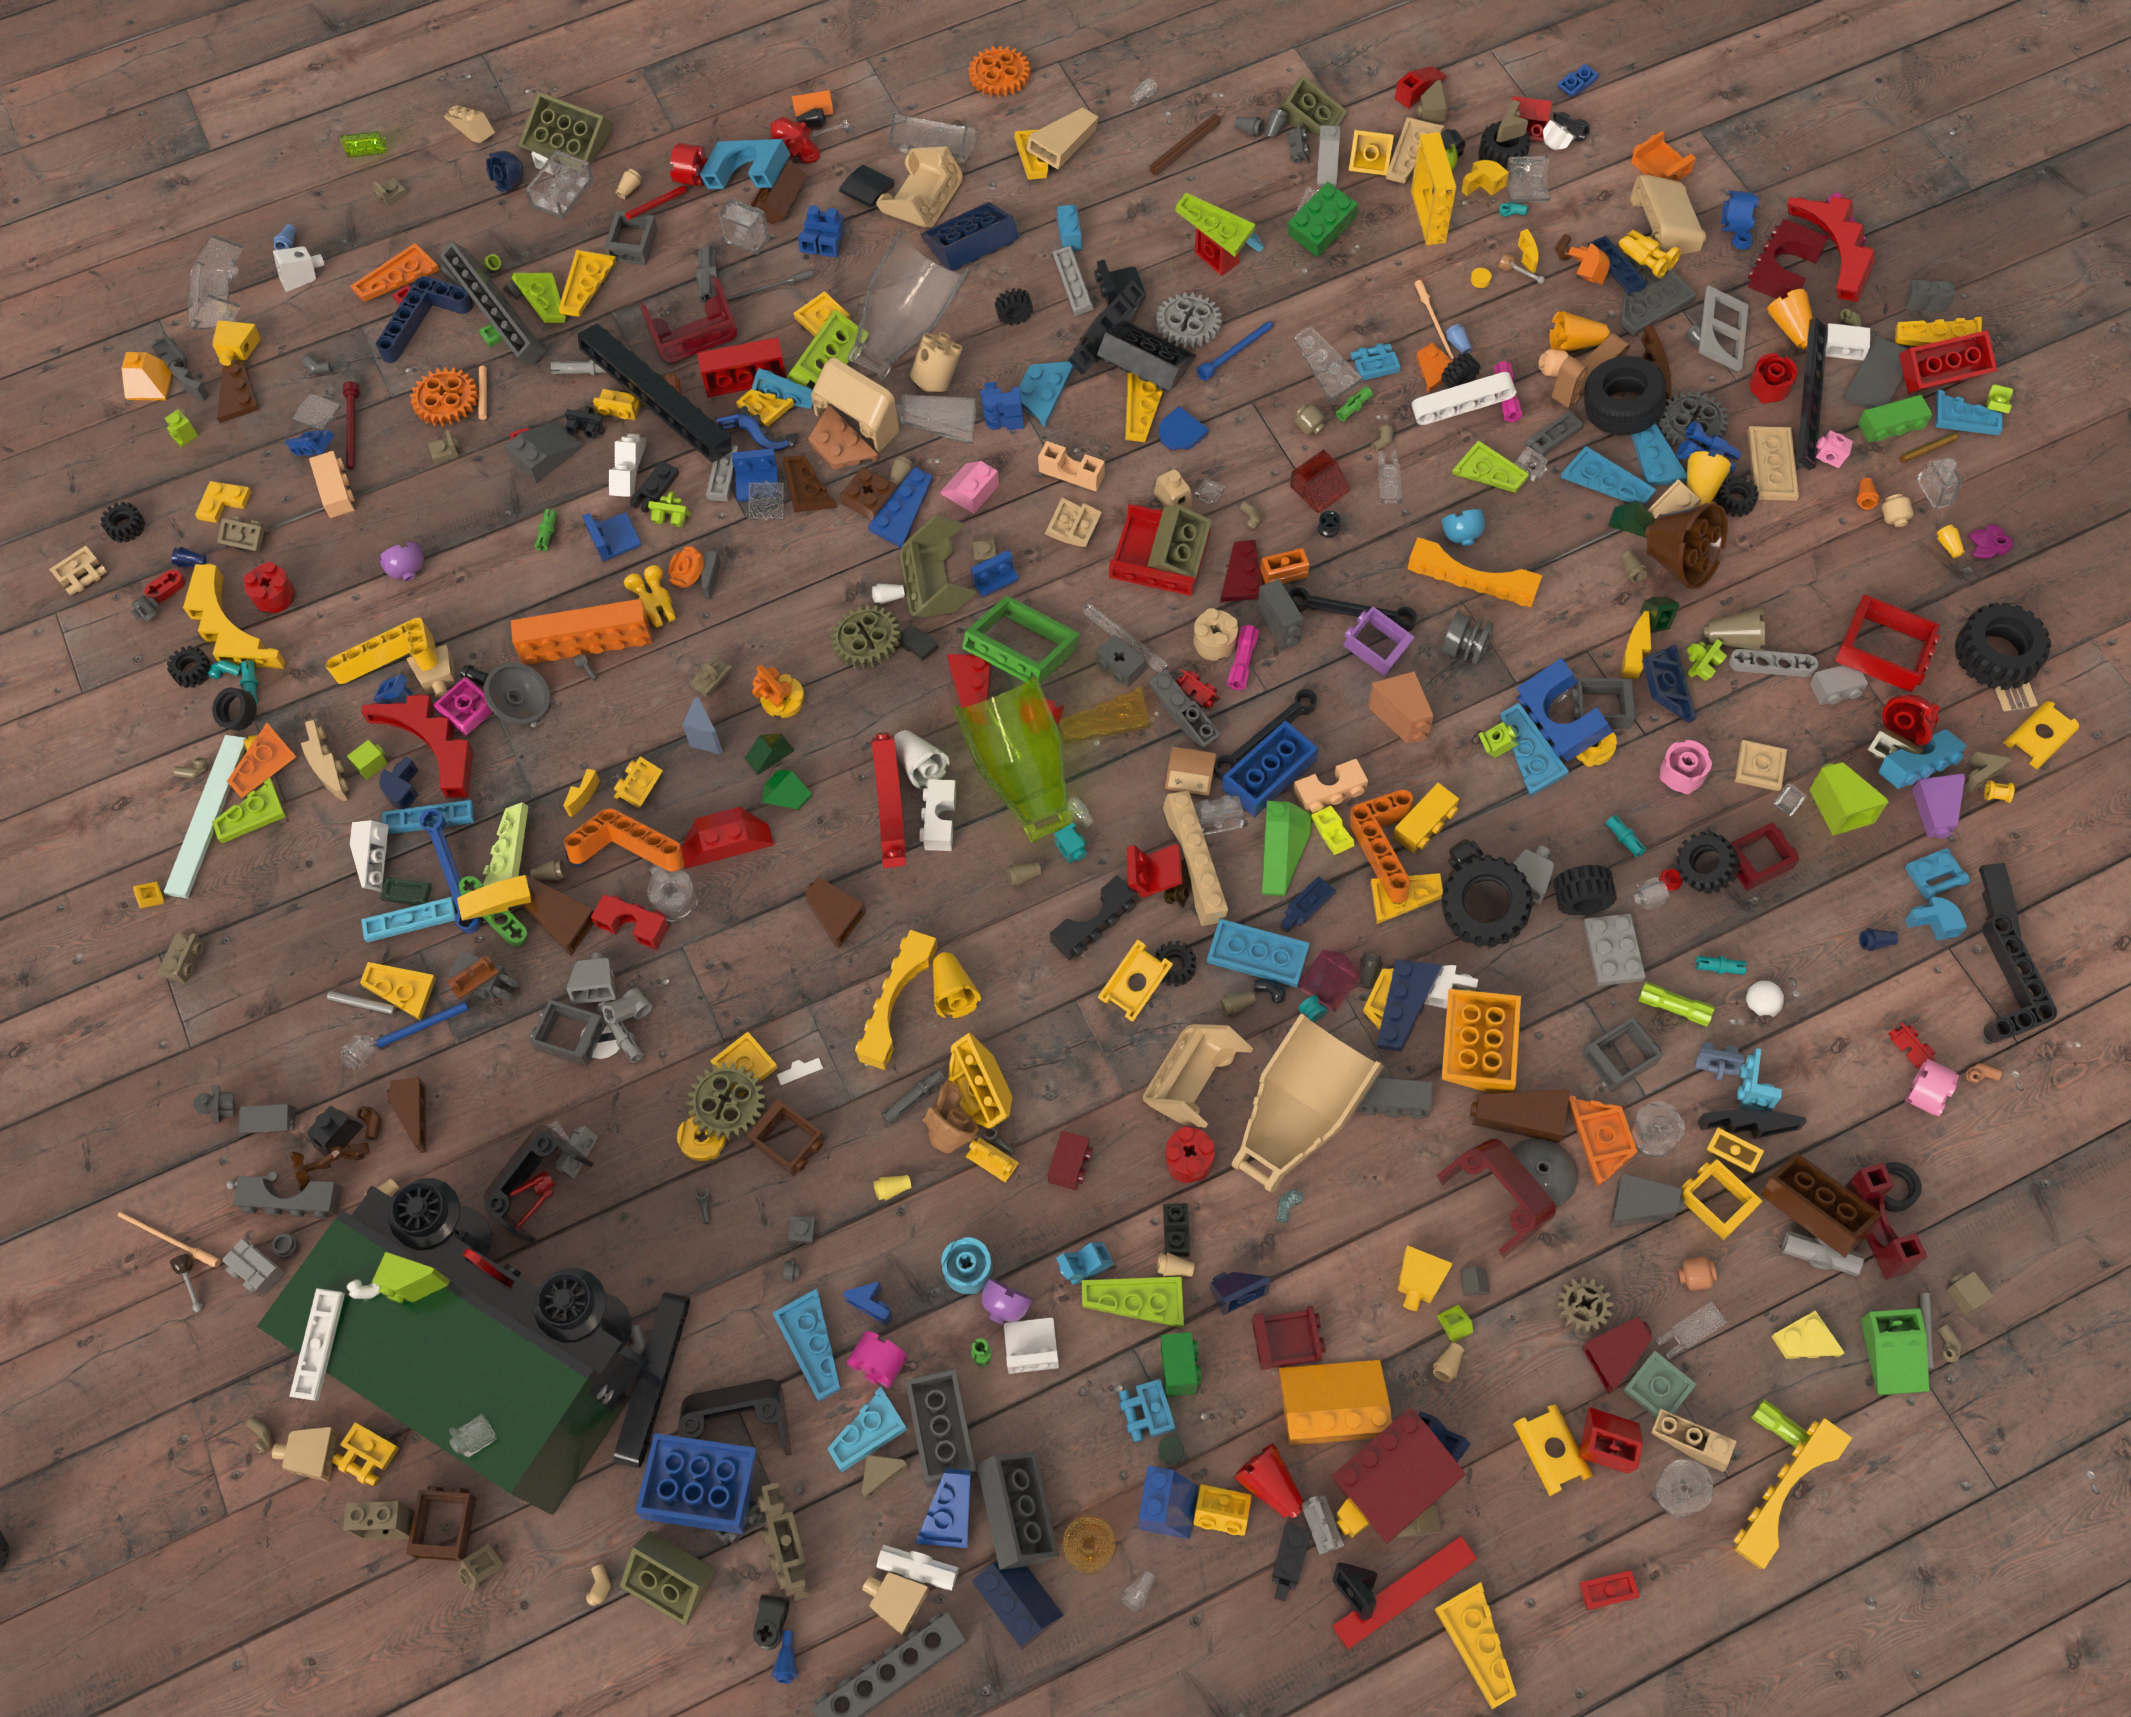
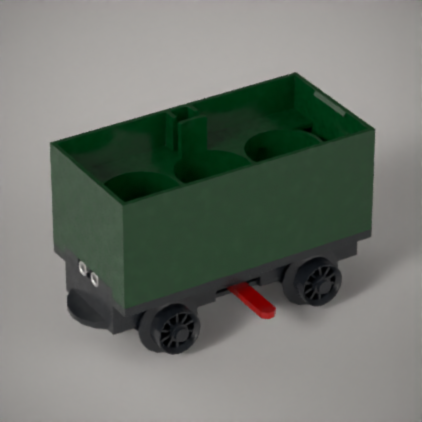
[256,1178,652,1515]

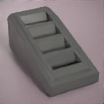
[701,551,721,600]

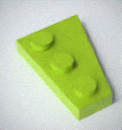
[512,273,566,323]
[1452,440,1529,493]
[212,778,286,844]

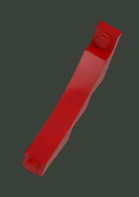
[872,732,907,868]

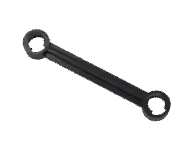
[1288,587,1417,632]
[1214,689,1317,781]

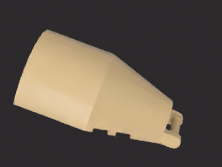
[1231,1014,1384,1193]

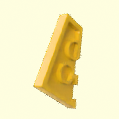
[1370,873,1443,924]

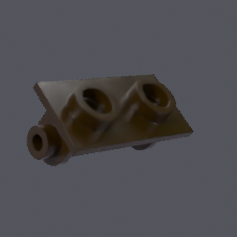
[1163,857,1191,908]

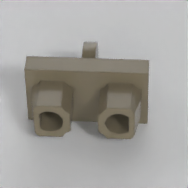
[690,656,733,698]

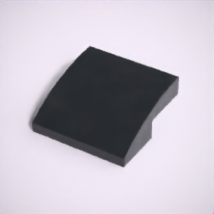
[839,165,895,207]

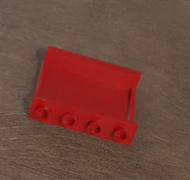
[1109,504,1211,596]

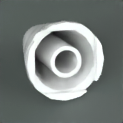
[895,730,949,788]

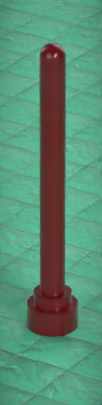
[343,381,360,469]

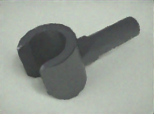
[573,654,598,681]
[983,1127,1015,1155]
[695,1187,711,1224]

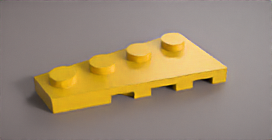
[1895,317,1982,346]

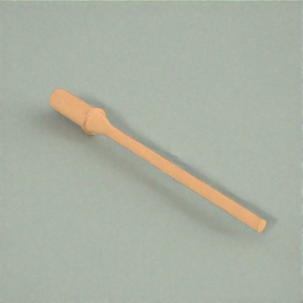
[1414,280,1454,361]
[118,1212,221,1268]

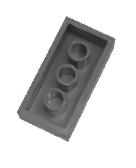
[905,1369,978,1488]
[977,1452,1059,1570]

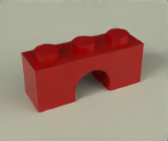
[591,894,669,950]

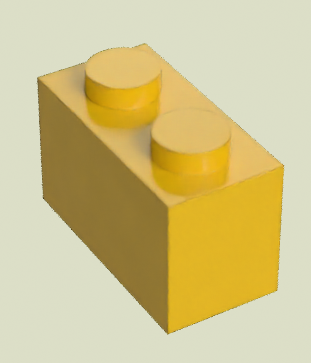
[1707,1128,1764,1174]

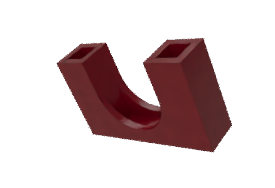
[1748,219,1829,300]
[1844,1162,1928,1280]

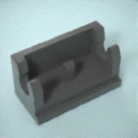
[239,1104,296,1134]

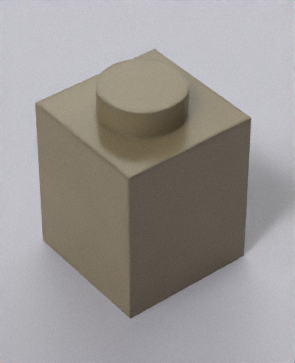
[1946,1271,1993,1316]

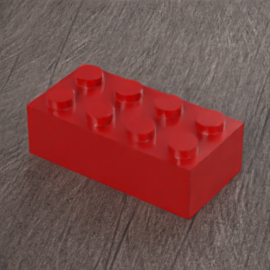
[1899,330,1997,394]
[697,337,786,398]

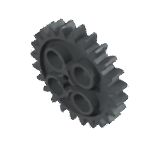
[1659,390,1729,449]

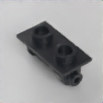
[1553,111,1590,142]

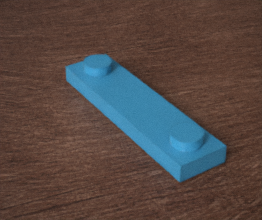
[382,800,474,835]

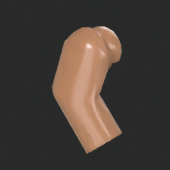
[1966,1063,2002,1083]

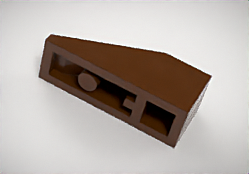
[387,1077,426,1153]

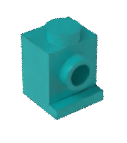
[1054,822,1087,864]

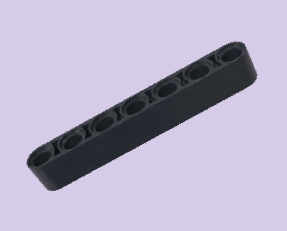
[614,1292,690,1468]

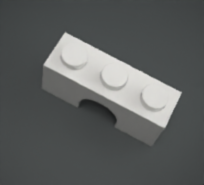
[920,779,957,851]

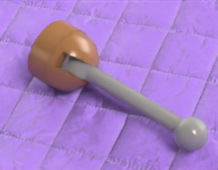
[1498,253,1545,284]

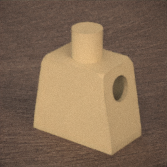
[1154,469,1193,511]
[406,645,456,699]
[272,1427,339,1482]
[862,1572,930,1637]

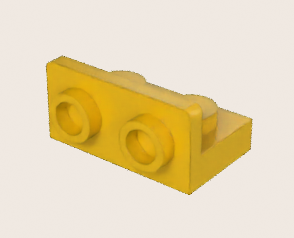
[593,389,642,420]
[614,756,663,809]
[1193,1484,1252,1536]

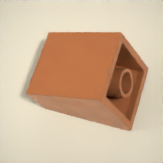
[1368,671,1434,744]

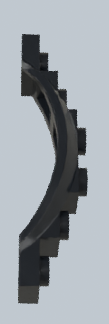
[1068,280,1146,375]

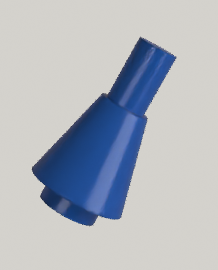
[771,1630,798,1684]

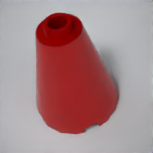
[1234,1443,1304,1519]

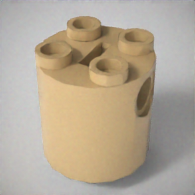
[910,332,963,392]

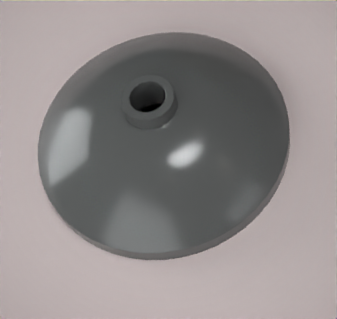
[484,663,550,725]
[1511,1138,1578,1208]

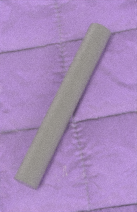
[327,991,396,1015]
[1920,1293,1934,1370]

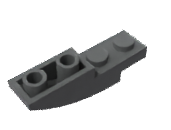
[1147,669,1221,748]

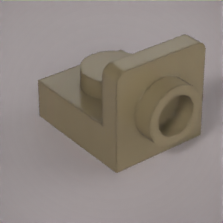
[372,178,407,206]
[428,429,460,464]
[458,1543,503,1591]

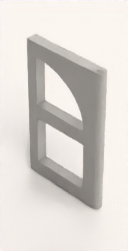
[1699,286,1749,372]

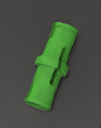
[1336,386,1373,422]
[534,509,558,551]
[971,1338,992,1367]

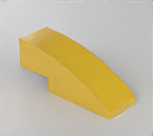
[1621,611,1651,679]
[457,875,531,921]

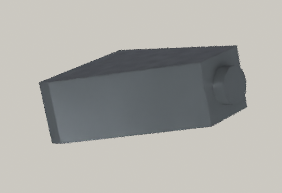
[1609,1173,1684,1228]

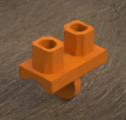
[752,665,792,708]

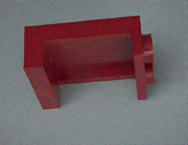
[1252,1306,1326,1370]

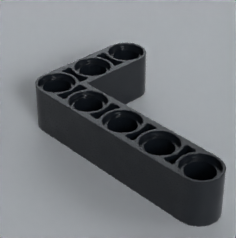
[1982,914,2058,1043]

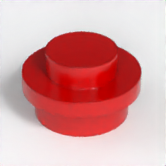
[1658,869,1682,891]

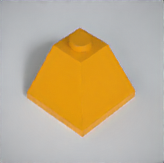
[122,352,173,401]

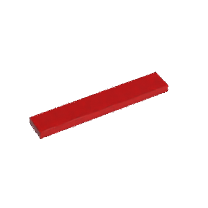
[1332,1536,1477,1650]

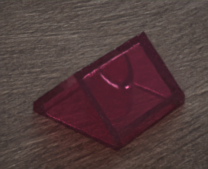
[1297,950,1362,1012]

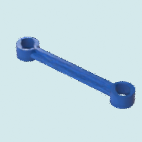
[420,809,482,933]

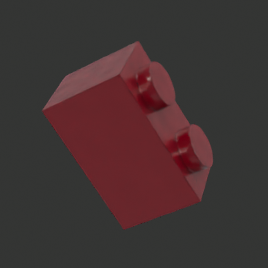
[1047,1130,1093,1190]

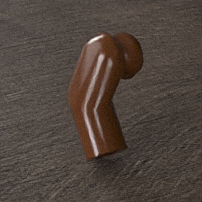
[1555,234,1571,261]
[357,1106,381,1140]

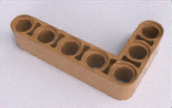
[1552,333,1630,409]

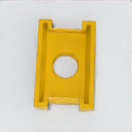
[2002,701,2079,770]
[1098,939,1173,1022]
[1513,1404,1593,1496]

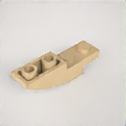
[301,720,349,801]

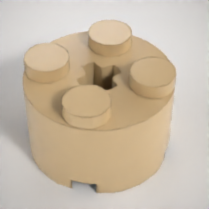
[1193,608,1238,661]

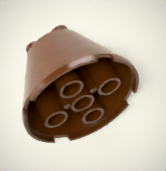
[1645,502,1728,589]

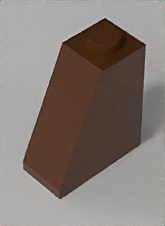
[805,877,866,949]

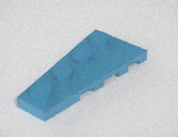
[1560,446,1657,506]

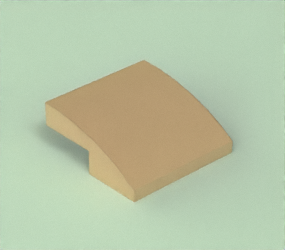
[1045,498,1102,547]

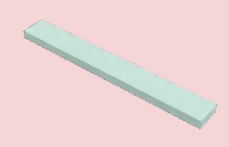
[164,735,247,899]

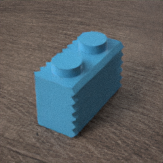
[1057,204,1082,252]

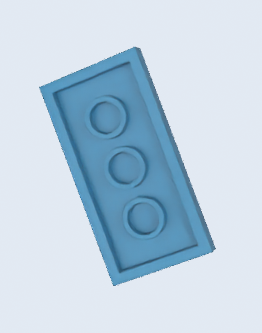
[1207,919,1310,988]

